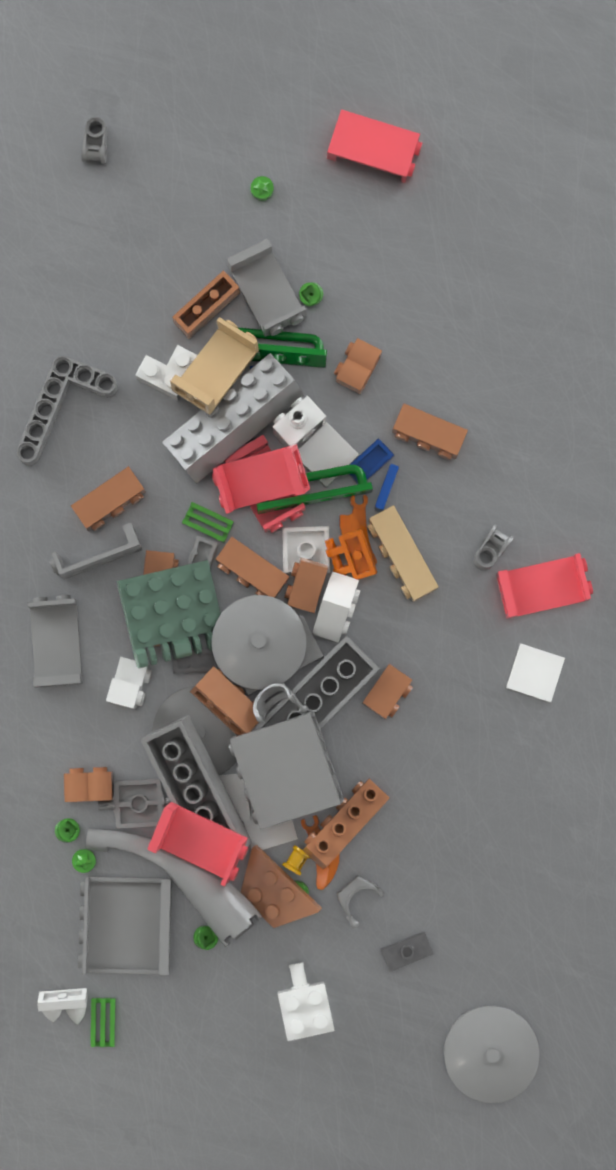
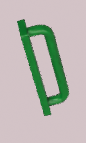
[238,327,327,368]
[257,465,373,514]

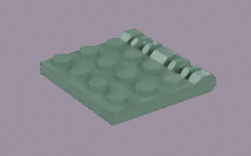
[116,560,221,669]

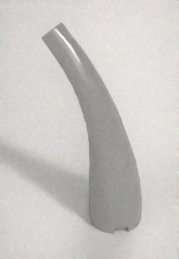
[86,828,262,947]

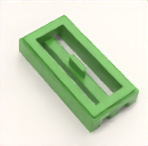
[182,502,234,543]
[90,998,116,1047]

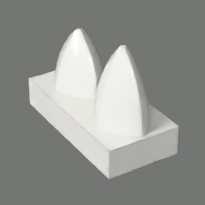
[38,988,88,1025]

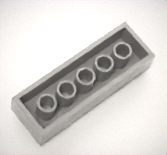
[162,353,305,484]
[252,636,380,731]
[141,715,252,847]

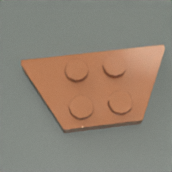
[240,845,322,928]

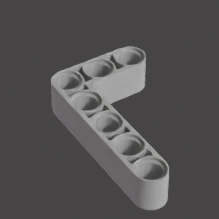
[17,356,118,466]

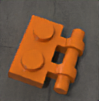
[324,528,377,580]

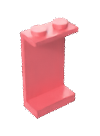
[327,109,422,183]
[224,435,305,533]
[212,444,310,514]
[496,553,593,619]
[147,802,248,887]

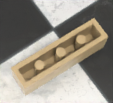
[367,505,439,602]

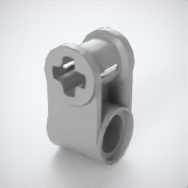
[82,117,108,164]
[474,525,513,570]

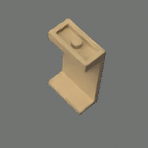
[170,317,259,415]

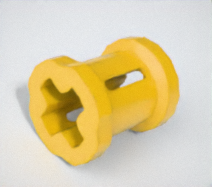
[282,845,310,876]

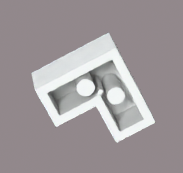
[135,345,197,401]
[312,571,361,643]
[106,656,152,710]

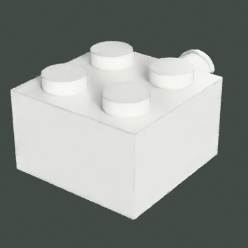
[272,395,326,448]
[278,962,335,1041]

